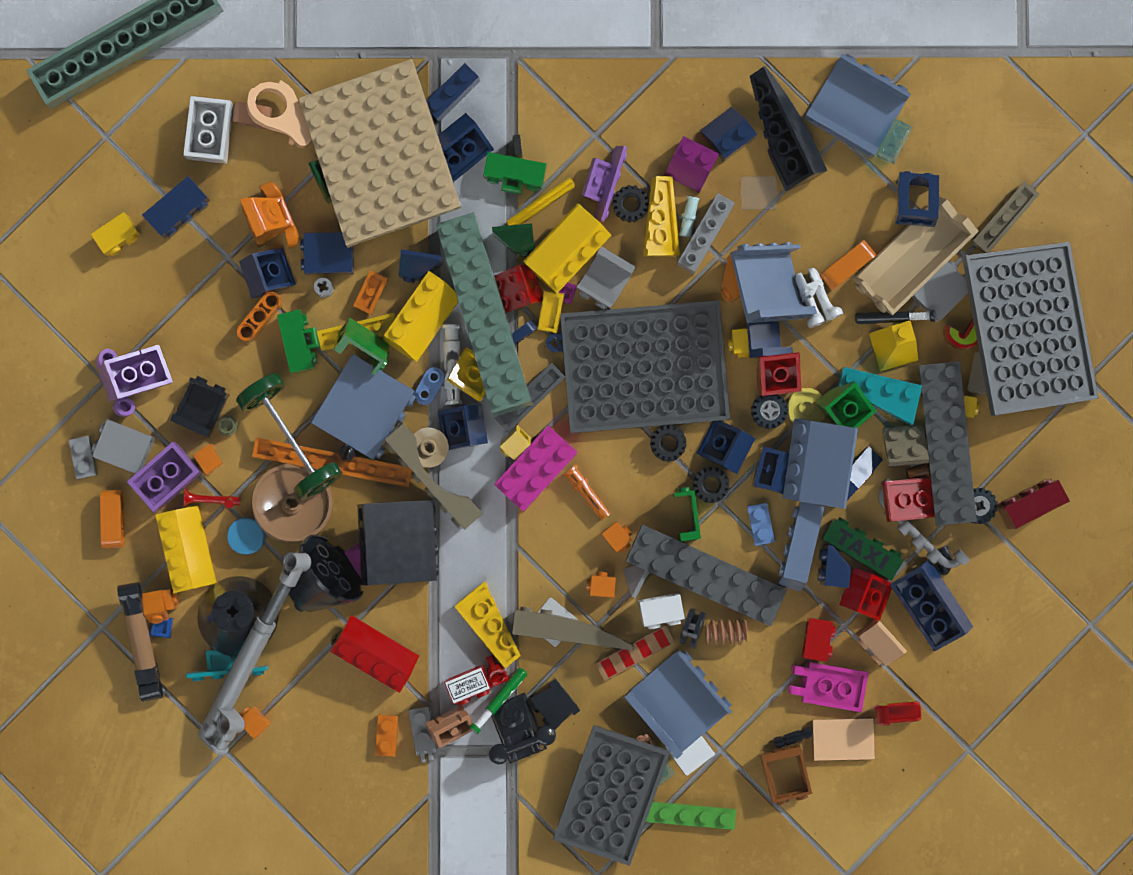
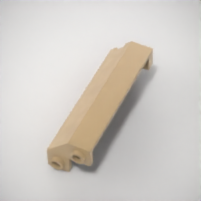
[853,197,979,315]

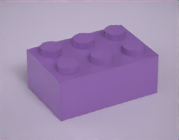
[127,442,203,512]

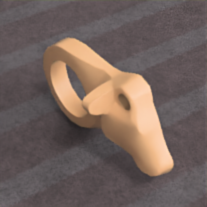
[246,80,312,148]

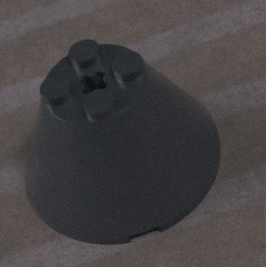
[288,535,364,612]
[197,576,278,657]

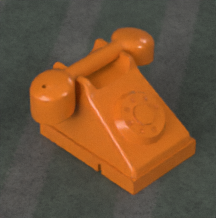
[240,181,299,249]

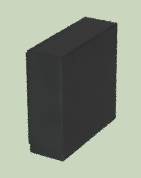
[512,135,523,158]

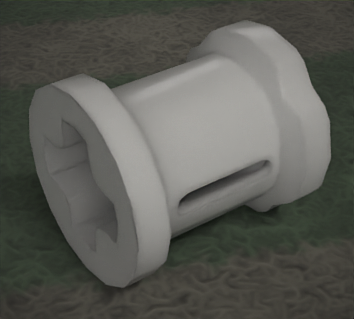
[314,278,334,298]

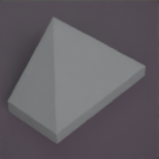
[623,565,649,598]

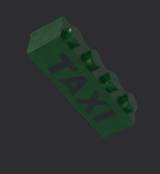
[821,517,904,581]

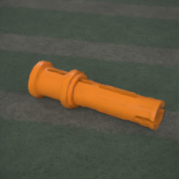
[563,464,611,521]

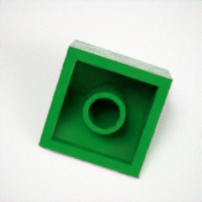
[815,381,877,428]

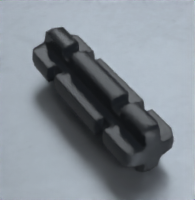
[773,727,813,749]

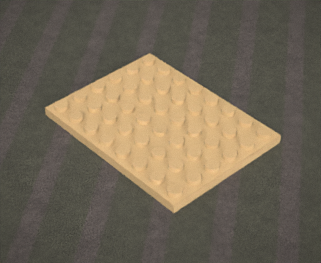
[299,59,462,247]

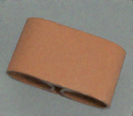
[232,102,272,129]

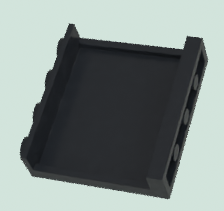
[357,500,439,585]

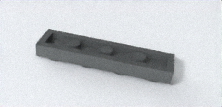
[494,363,566,432]

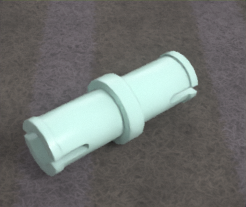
[679,196,699,238]

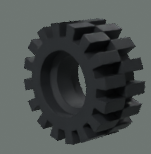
[613,185,649,223]
[650,425,687,462]
[693,467,730,503]

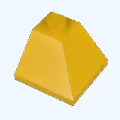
[869,321,919,372]

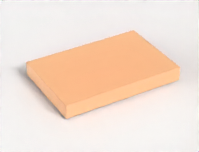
[812,718,875,761]

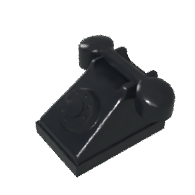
[488,692,556,765]

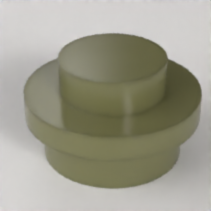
[218,416,238,436]

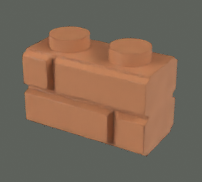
[425,705,472,749]

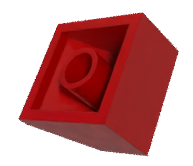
[756,352,802,396]
[839,568,892,621]

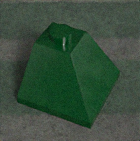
[492,223,535,257]

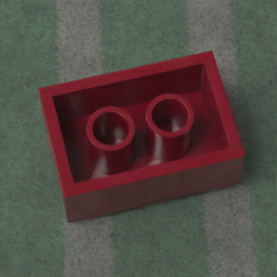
[997,478,1070,529]

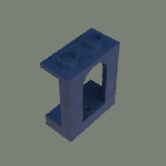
[895,171,939,227]

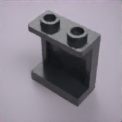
[170,376,230,438]

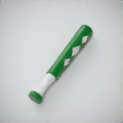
[469,668,527,734]

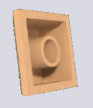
[856,619,907,666]

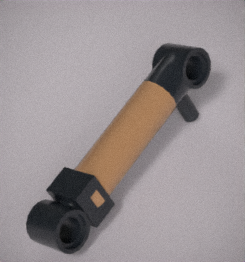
[117,582,163,702]

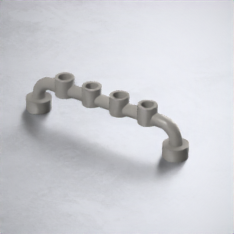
[878,478,970,568]

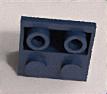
[752,447,789,494]
[817,545,851,588]

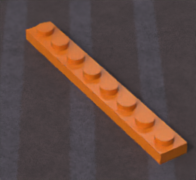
[252,437,413,488]

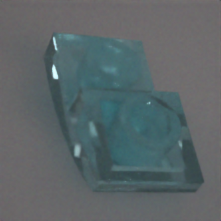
[876,119,913,164]

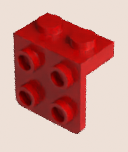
[494,264,543,314]

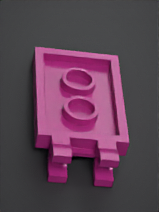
[788,662,868,712]

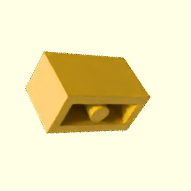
[91,212,141,256]

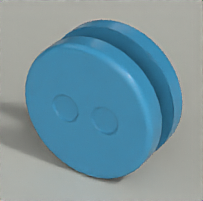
[227,518,266,555]

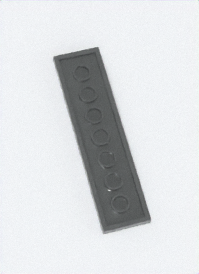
[919,361,977,526]
[625,524,787,626]

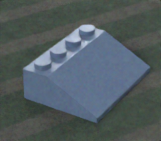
[783,418,858,509]

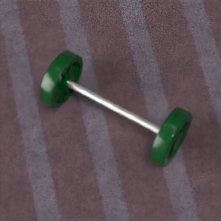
[236,373,343,501]

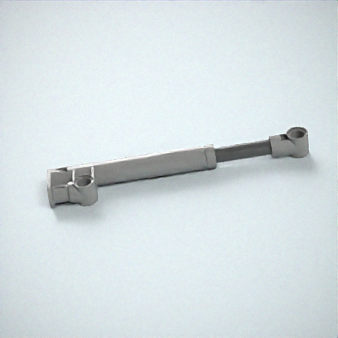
[198,553,311,755]

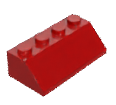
[330,615,419,693]

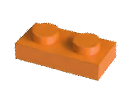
[353,270,389,315]
[375,714,399,757]

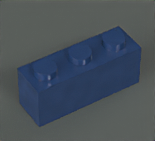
[427,63,480,123]

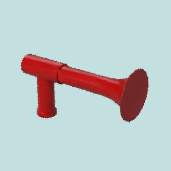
[184,488,241,509]

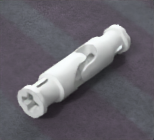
[442,324,463,405]

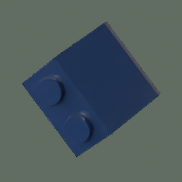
[700,107,757,162]
[239,248,296,299]
[438,404,488,450]
[696,421,755,474]

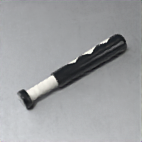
[855,310,936,324]

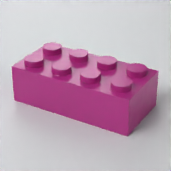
[494,426,578,512]

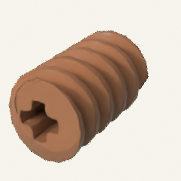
[705,619,747,645]

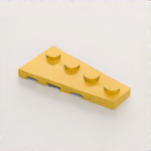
[643,176,680,257]
[454,581,521,669]

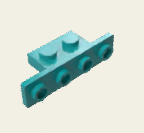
[186,650,269,681]

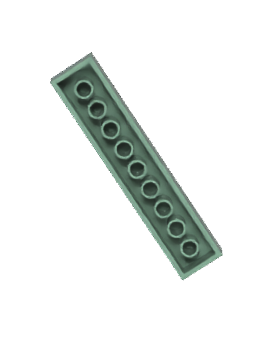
[26,0,224,109]
[436,212,533,417]

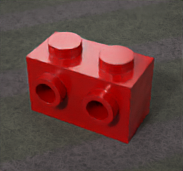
[801,617,836,662]

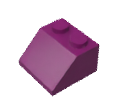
[664,136,719,193]

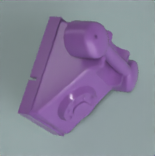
[95,345,173,417]

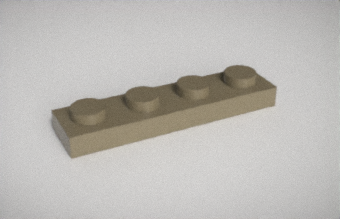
[972,181,1040,253]

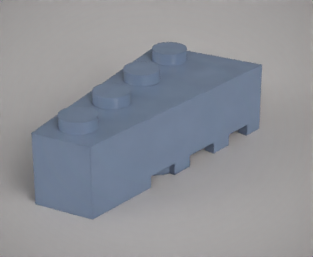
[777,502,824,592]

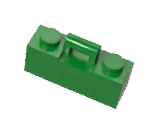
[483,152,547,195]
[277,309,320,375]

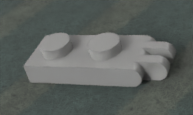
[409,706,436,763]

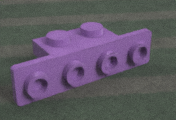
[581,146,627,223]

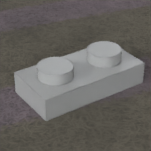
[69,436,97,479]

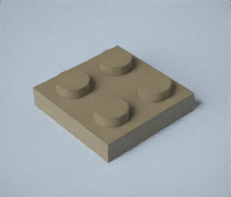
[882,425,929,467]

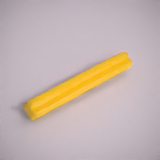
[506,178,575,225]

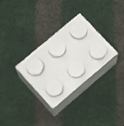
[184,96,234,164]
[638,593,685,629]

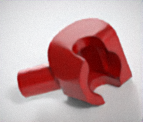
[486,655,509,687]

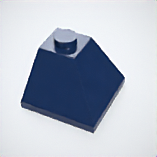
[399,249,443,283]

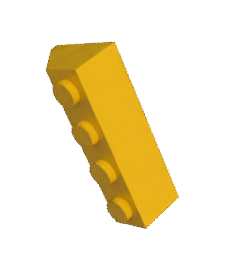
[523,203,611,293]
[383,271,459,363]
[155,505,217,593]

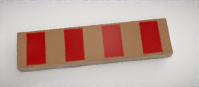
[595,625,675,681]

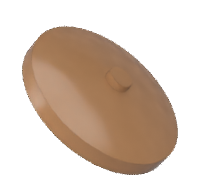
[251,464,333,543]

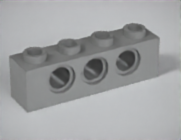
[677,193,735,275]

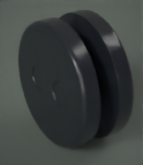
[679,608,706,648]

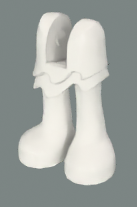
[795,268,844,328]

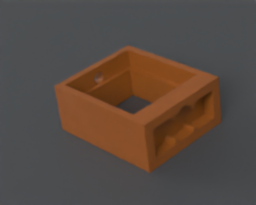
[760,744,812,805]

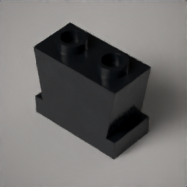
[530,677,580,730]

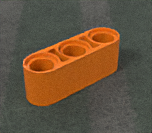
[820,240,877,291]
[237,292,283,342]
[100,490,125,548]

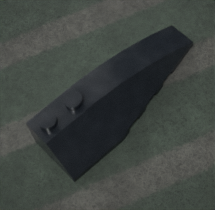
[750,66,828,191]

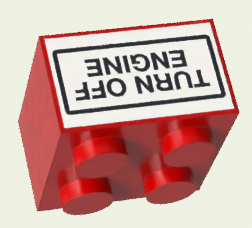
[444,664,492,706]

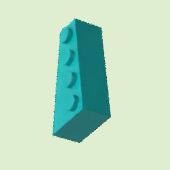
[837,367,922,426]

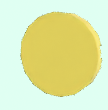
[787,388,825,423]

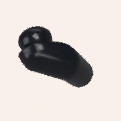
[937,545,953,575]

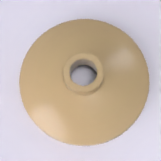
[414,428,449,468]

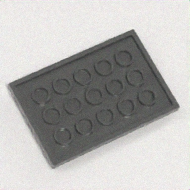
[553,725,670,866]

